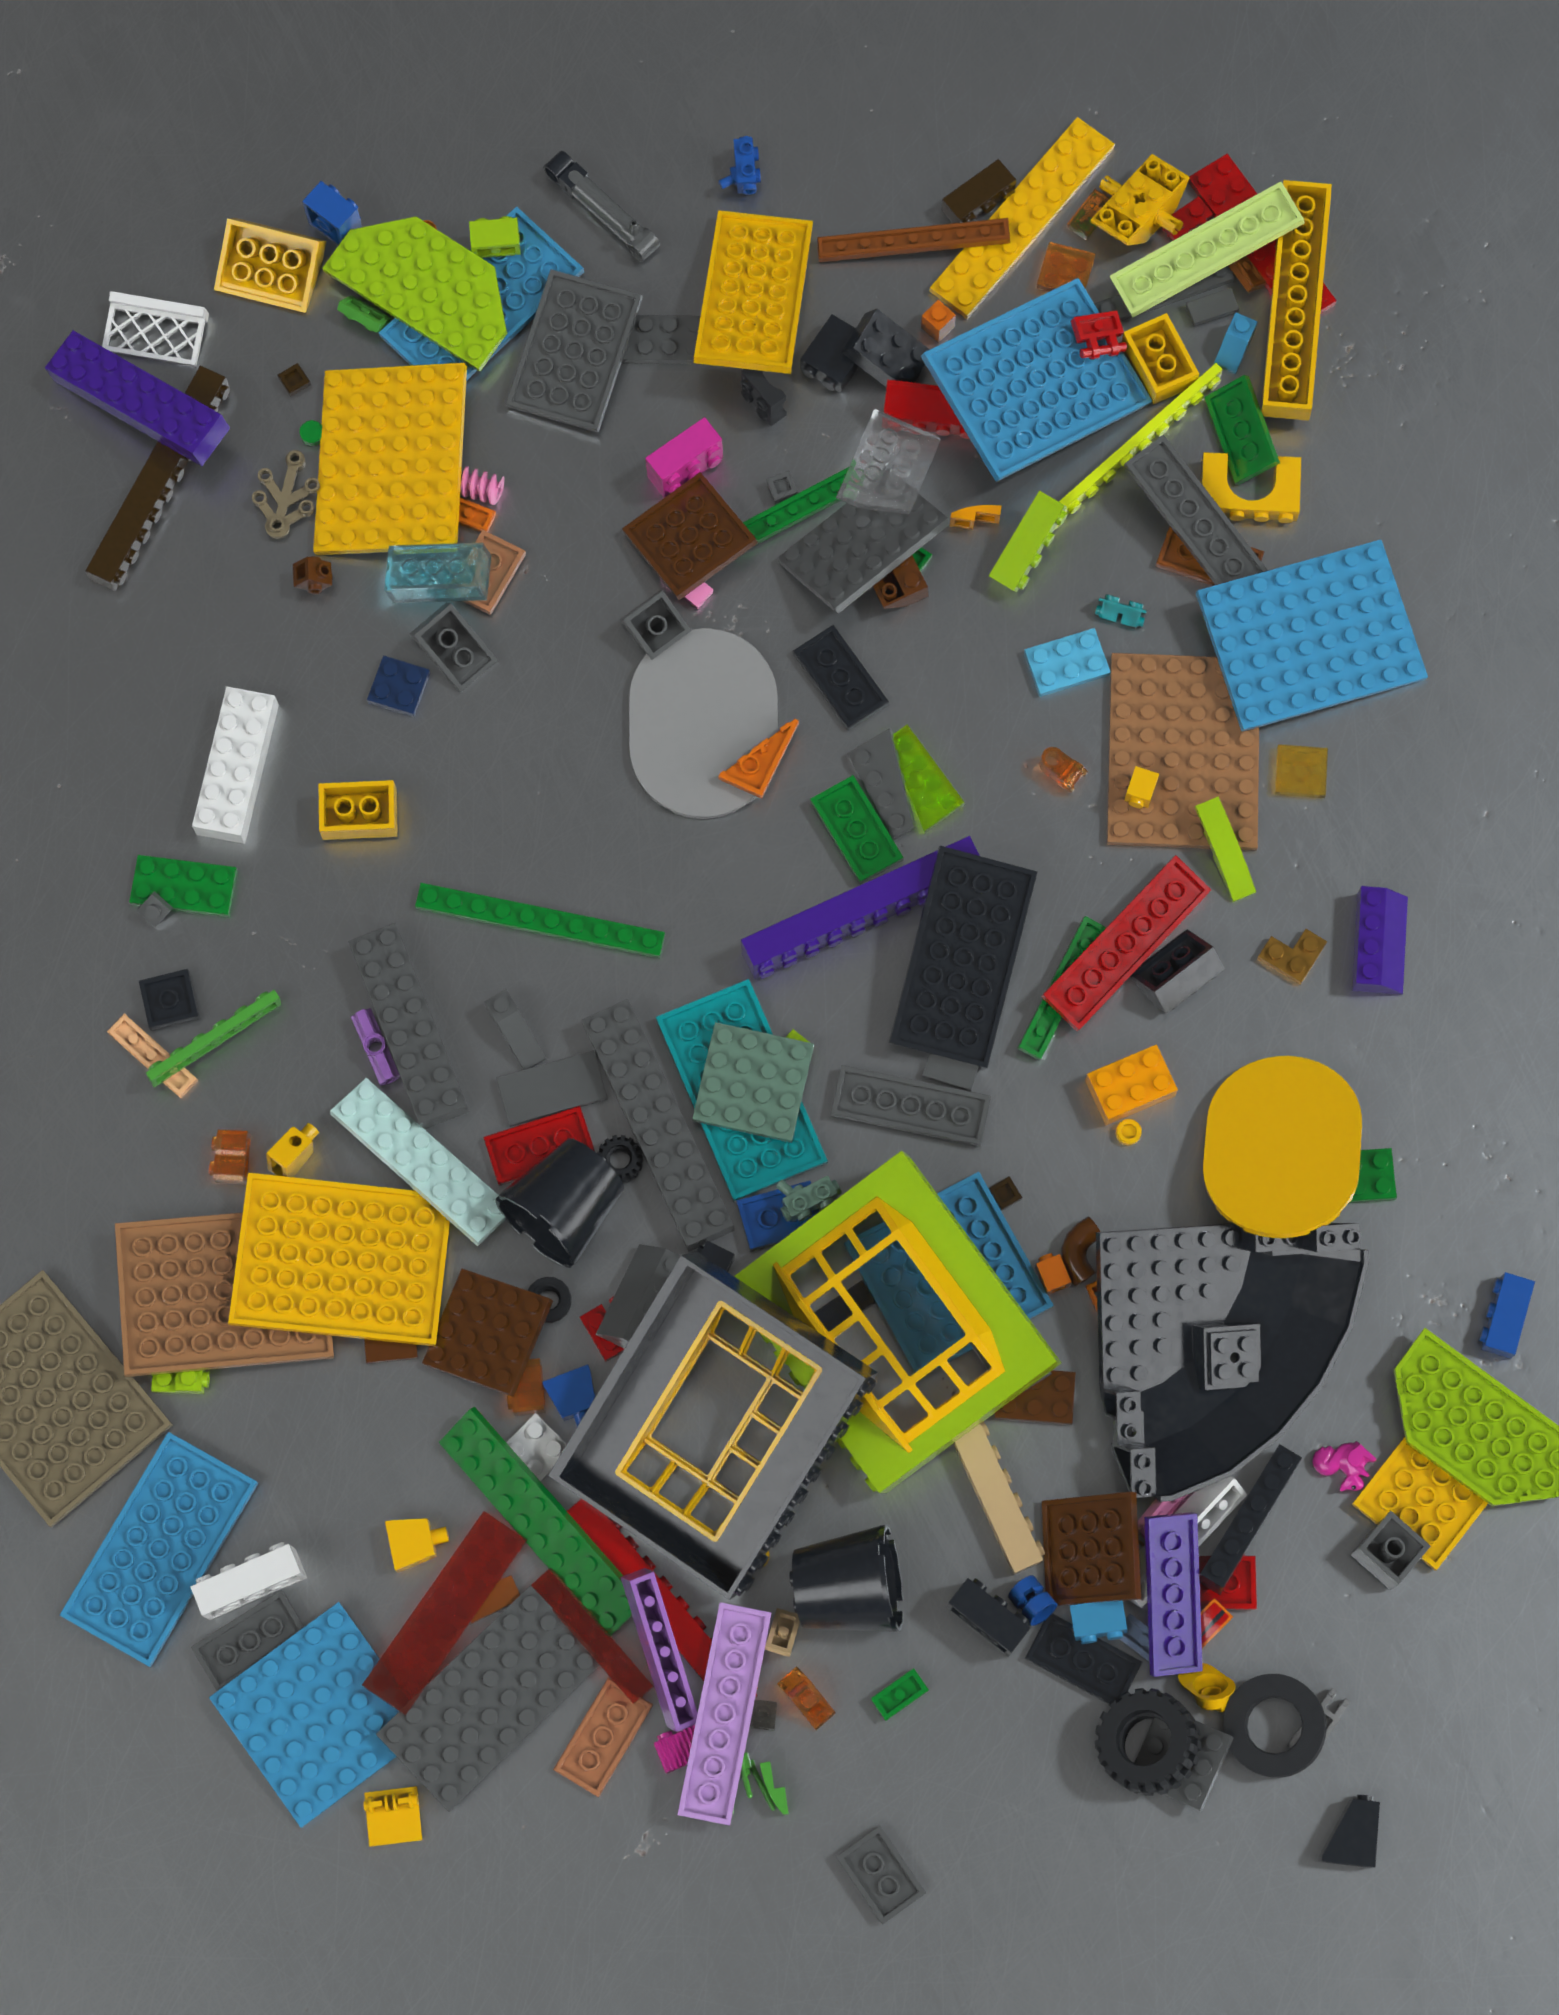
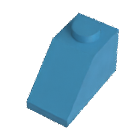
[1214,312,1258,374]

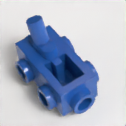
[718,136,761,195]

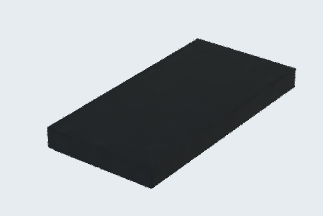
[793,625,889,731]
[1025,1613,1143,1704]

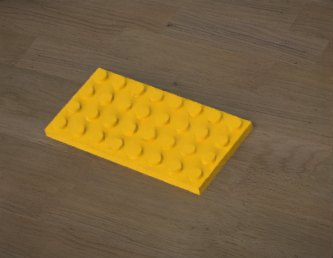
[694,210,813,374]

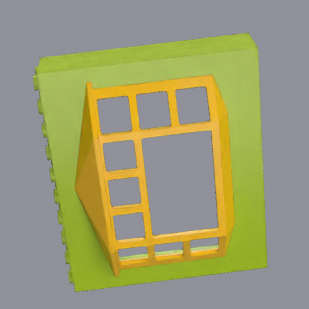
[734,1150,1062,1493]

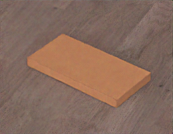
[553,1677,653,1797]

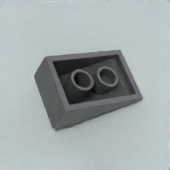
[409,602,498,692]

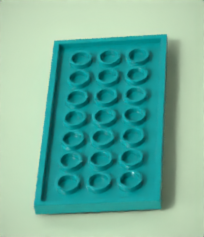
[656,979,828,1202]

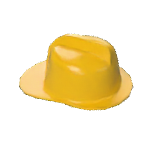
[1178,1663,1236,1713]

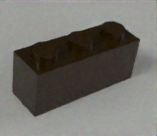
[941,159,1016,223]

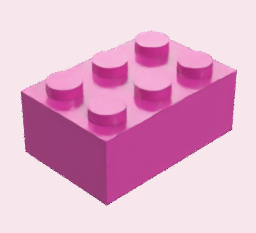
[645,417,723,498]

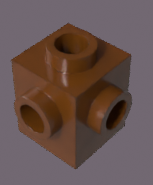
[293,556,333,594]

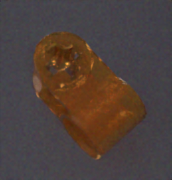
[1039,747,1088,793]

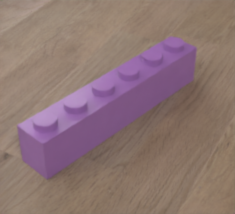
[620,1568,698,1732]

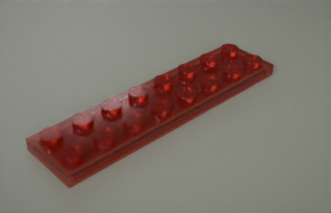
[362,1511,527,1716]

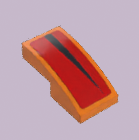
[1201,1598,1233,1648]

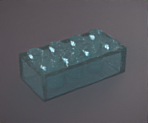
[384,543,491,603]

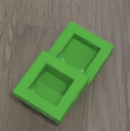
[760,1762,789,1815]

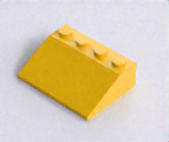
[214,218,327,313]

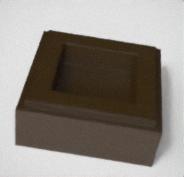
[277,363,311,397]
[989,1176,1023,1211]

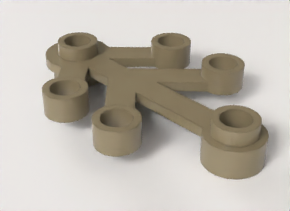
[252,450,320,539]

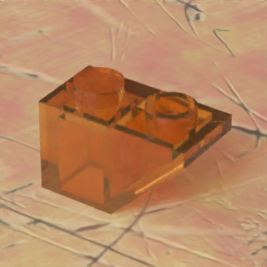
[777,1666,836,1730]

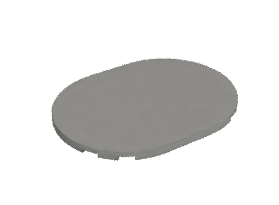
[629,628,778,819]

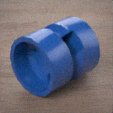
[1008,1575,1057,1626]

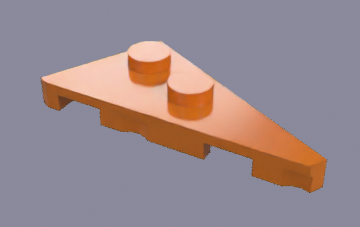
[718,718,799,799]

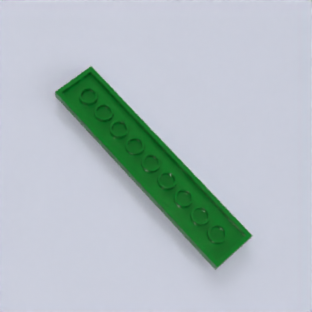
[439,1407,632,1638]

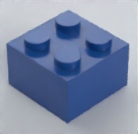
[302,181,362,245]

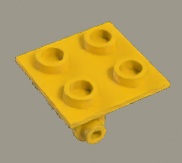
[363,1786,422,1847]

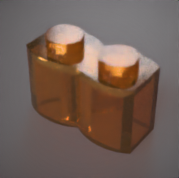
[209,1130,251,1185]

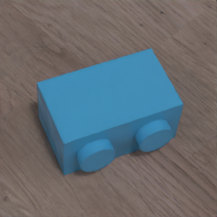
[1070,1601,1128,1644]

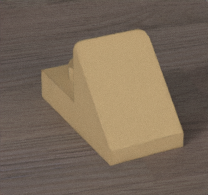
[765,1608,800,1657]

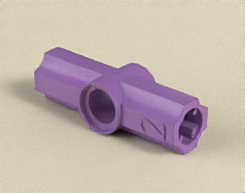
[351,1008,401,1086]

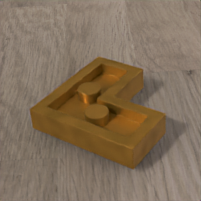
[1257,929,1327,985]

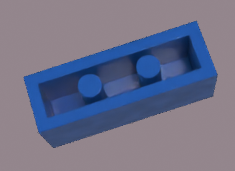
[1479,1272,1535,1359]

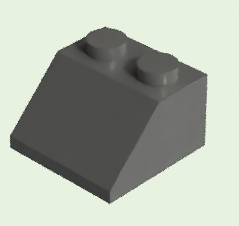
[620,590,692,660]
[1351,1511,1431,1590]

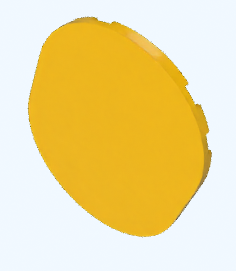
[1203,1056,1362,1238]

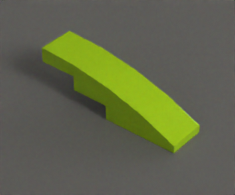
[1195,796,1256,902]

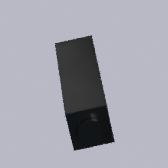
[1318,1795,1380,1868]

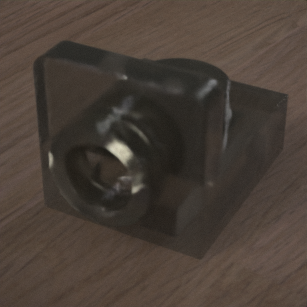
[750,1700,777,1731]

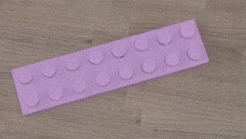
[677,1602,772,1826]

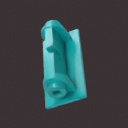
[1095,594,1147,628]

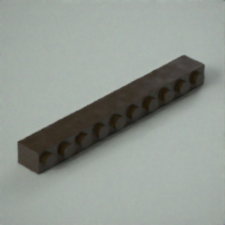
[85,365,230,592]

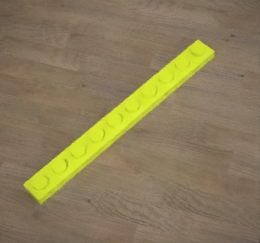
[1054,363,1223,530]

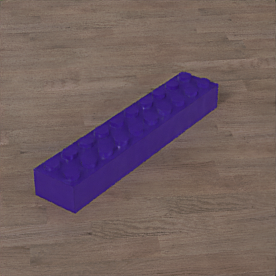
[741,836,980,979]

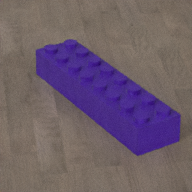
[45,330,230,466]

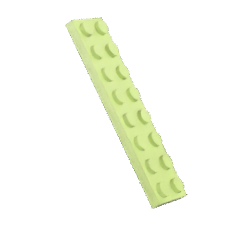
[1110,182,1305,318]

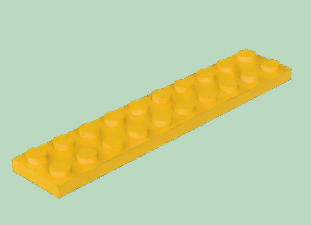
[929,117,1115,319]

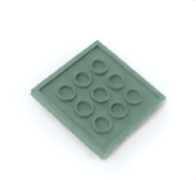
[692,1022,814,1143]

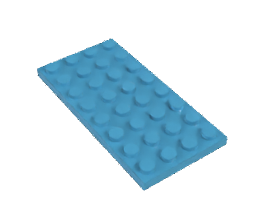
[379,206,584,381]
[60,1432,259,1667]

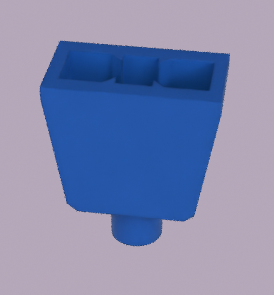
[542,1364,596,1427]

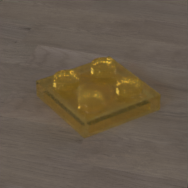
[1275,744,1328,798]

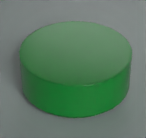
[299,420,322,446]

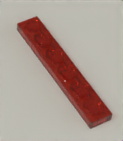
[531,1567,654,1704]

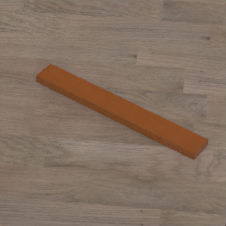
[817,218,1010,262]

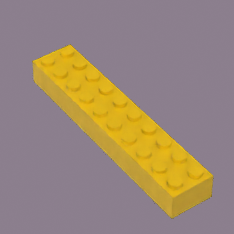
[1261,180,1332,421]

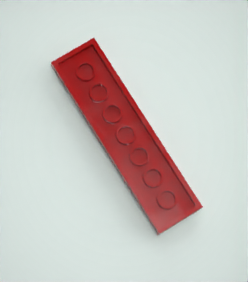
[1188,153,1337,314]
[1041,855,1211,1031]

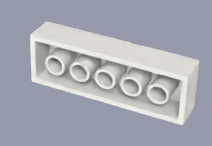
[192,686,279,844]

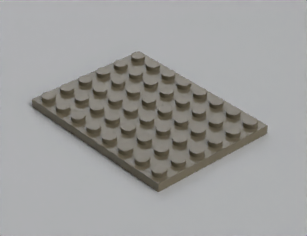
[0,1270,173,1528]

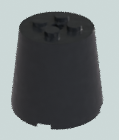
[495,1138,624,1268]
[789,1525,903,1632]

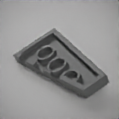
[847,728,916,840]

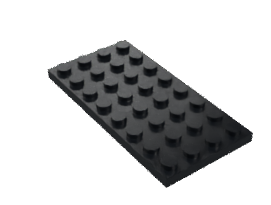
[889,846,1038,1068]

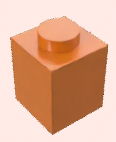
[921,299,956,343]
[1035,1253,1072,1295]

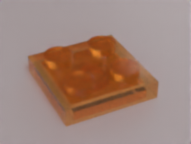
[1036,242,1096,292]

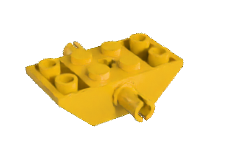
[1090,154,1189,246]

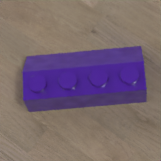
[1352,886,1408,995]

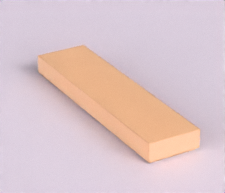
[107,1013,198,1099]

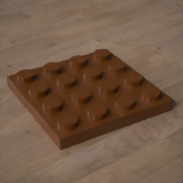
[622,472,758,600]
[422,1269,553,1397]
[1042,1492,1141,1606]

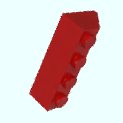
[883,379,970,439]

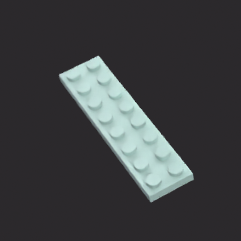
[330,1078,506,1246]

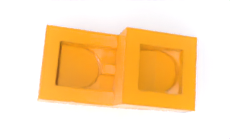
[950,505,1002,530]

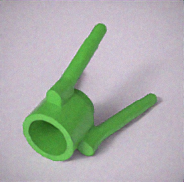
[732,1752,776,1815]

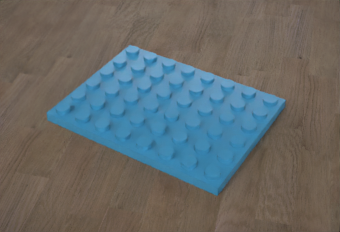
[921,278,1152,482]
[1196,540,1428,732]

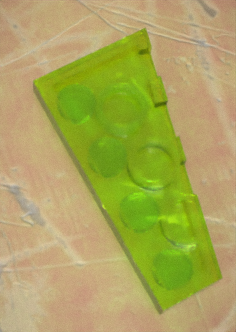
[893,724,965,833]

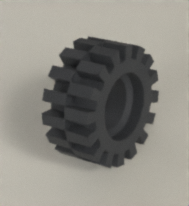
[597,1135,643,1182]

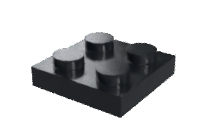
[139,969,200,1030]

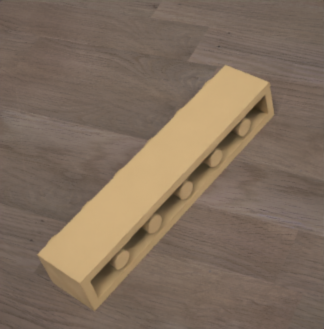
[953,1421,1045,1575]

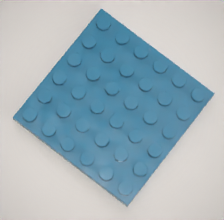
[844,1172,1054,1373]
[209,1602,410,1828]

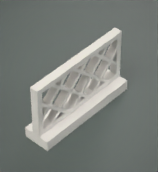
[102,291,209,367]

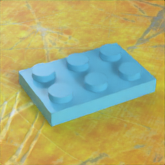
[1024,628,1111,697]

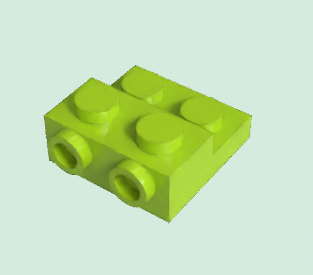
[151,1370,210,1394]

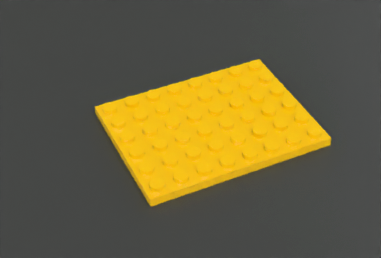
[313,363,467,555]
[228,1173,450,1346]

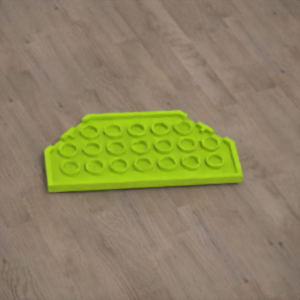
[322,216,507,372]
[1393,1328,1559,1506]

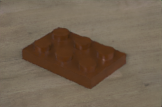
[994,1370,1076,1425]

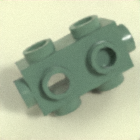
[776,1175,842,1222]

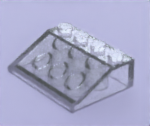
[836,409,941,515]

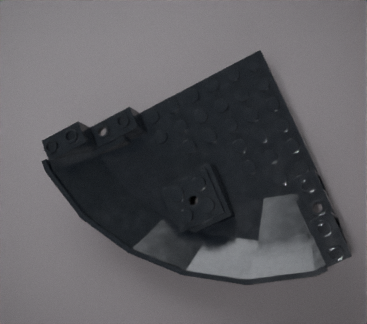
[1096,1223,1369,1502]

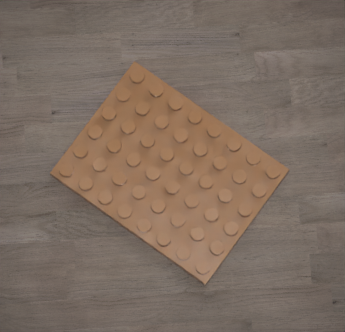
[1107,653,1259,851]
[115,1213,334,1377]

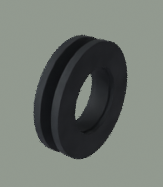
[1223,1674,1327,1778]

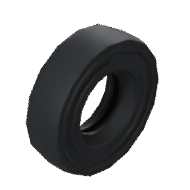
[528,1277,572,1323]

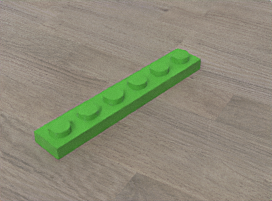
[146,990,281,1087]

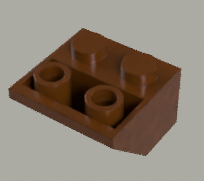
[872,555,929,609]

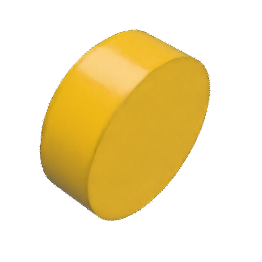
[1116,1119,1142,1146]

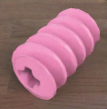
[460,466,504,505]

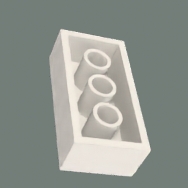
[190,1542,307,1620]

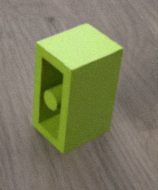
[469,216,521,258]

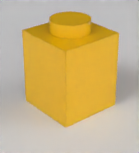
[1124,766,1159,809]

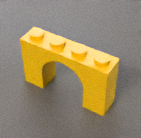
[1200,452,1301,524]

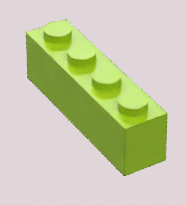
[989,490,1068,592]

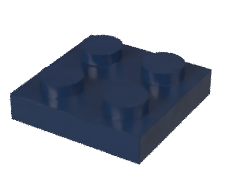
[367,655,431,717]

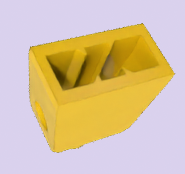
[266,1123,319,1177]
[385,1518,449,1573]

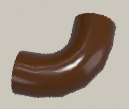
[1061,1216,1100,1287]

